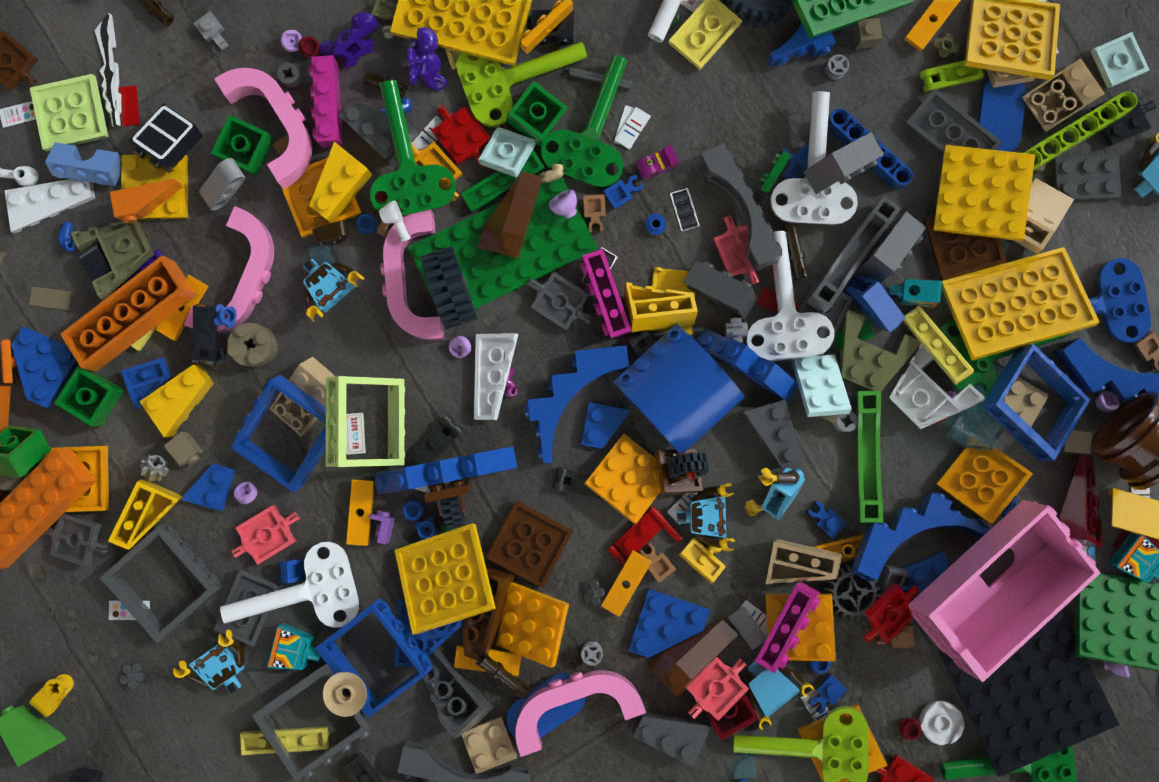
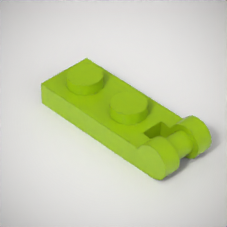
[919,60,984,94]

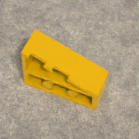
[309,142,372,223]
[624,282,698,332]
[140,364,214,437]
[108,479,183,550]

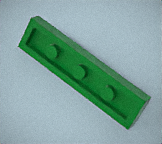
[461,150,545,213]

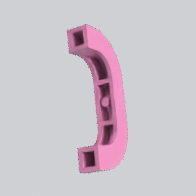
[214,68,312,189]
[184,206,274,333]
[380,210,445,340]
[516,670,646,757]

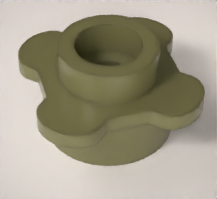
[934,33,959,58]

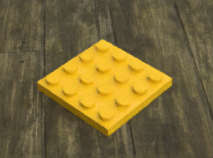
[964,0,1060,80]
[933,145,1035,241]
[395,523,496,635]

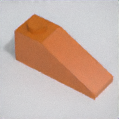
[110,179,182,223]

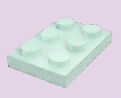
[792,354,851,417]

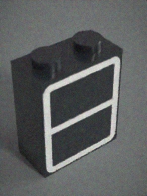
[129,103,203,173]

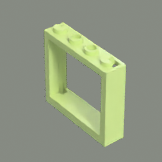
[326,376,405,467]

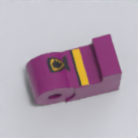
[635,145,679,180]

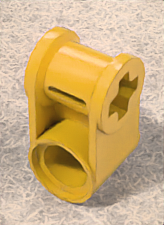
[29,674,74,717]

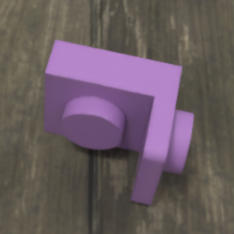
[369,510,395,544]

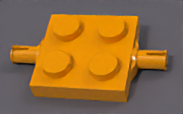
[411,141,463,201]

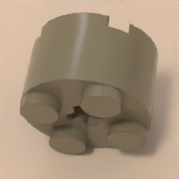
[227,323,278,368]

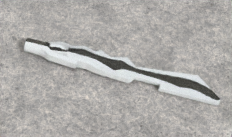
[94,13,122,127]

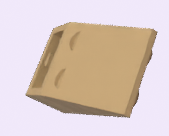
[1022,58,1105,132]
[1013,178,1074,254]
[270,357,336,437]

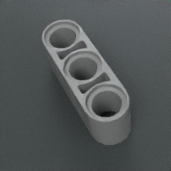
[199,158,245,211]

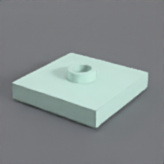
[1090,32,1149,89]
[478,127,536,177]

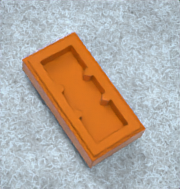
[1,340,17,385]

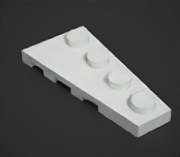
[4,179,95,233]
[474,333,518,420]

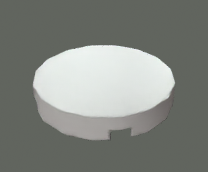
[920,700,965,745]

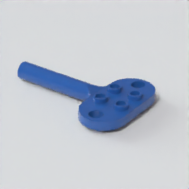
[1089,258,1151,343]

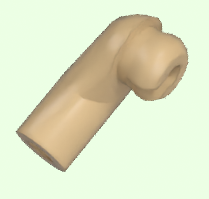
[537,164,564,183]

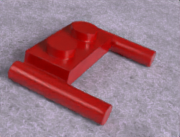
[608,506,683,567]

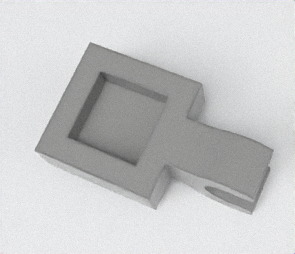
[193,11,229,50]

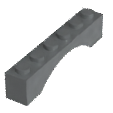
[699,144,782,272]
[805,195,901,315]
[397,741,532,782]

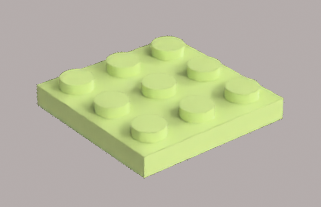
[30,74,109,151]

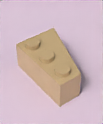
[766,539,842,584]

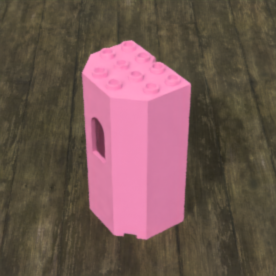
[908,499,1100,682]

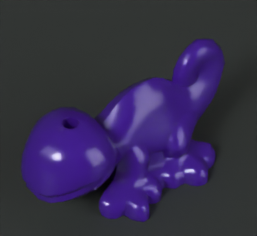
[319,12,378,68]
[407,27,447,91]

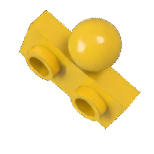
[678,538,726,584]

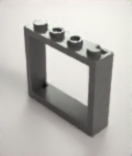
[100,524,223,643]
[251,663,372,782]

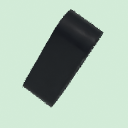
[78,243,125,300]

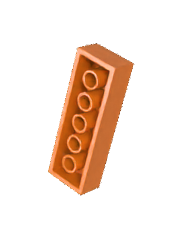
[60,255,197,372]
[0,449,97,569]

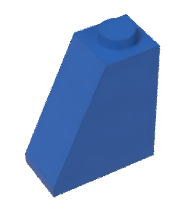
[843,274,905,332]

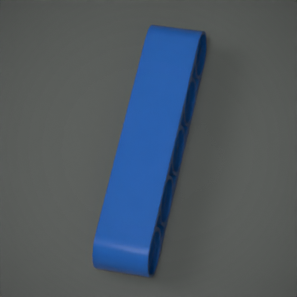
[828,108,913,190]

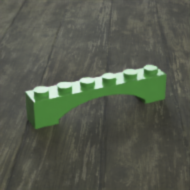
[856,391,883,523]

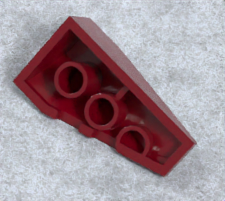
[1059,454,1102,548]
[704,695,759,742]

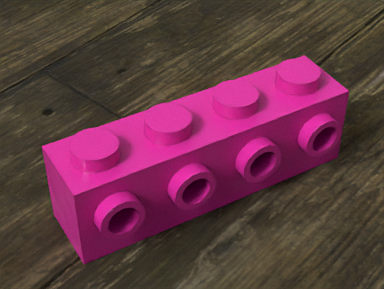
[309,55,343,148]
[580,249,631,340]
[755,581,821,673]

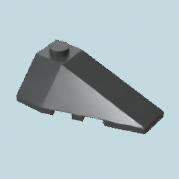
[423,648,493,739]

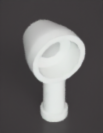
[0,166,39,187]
[379,200,411,242]

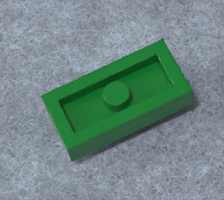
[759,150,791,194]

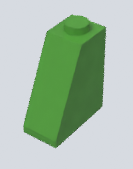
[0,705,66,767]

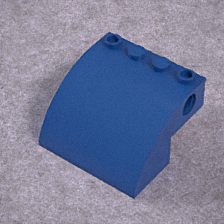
[613,324,745,454]

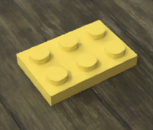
[668,0,742,70]

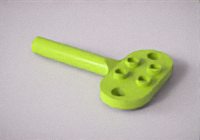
[456,42,587,127]
[734,706,869,782]

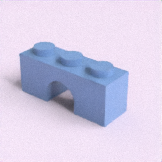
[45,142,121,186]

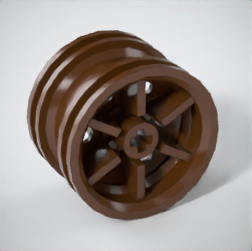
[1091,391,1159,490]

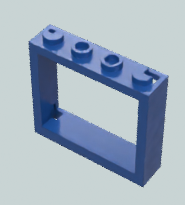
[981,344,1090,461]
[231,375,326,493]
[315,598,433,718]

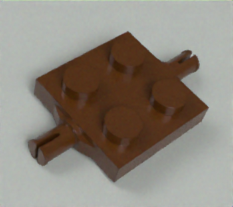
[0,30,38,91]

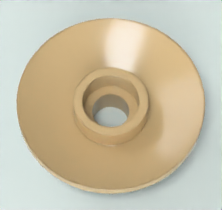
[323,672,367,717]

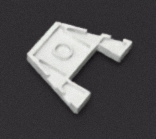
[889,344,985,429]

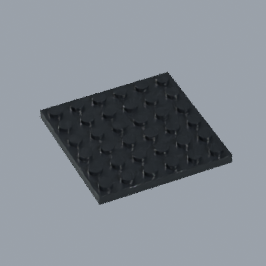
[938,609,1120,777]

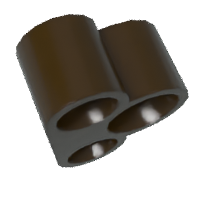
[312,221,349,246]

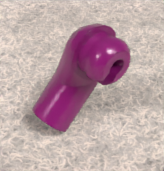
[504,367,518,397]

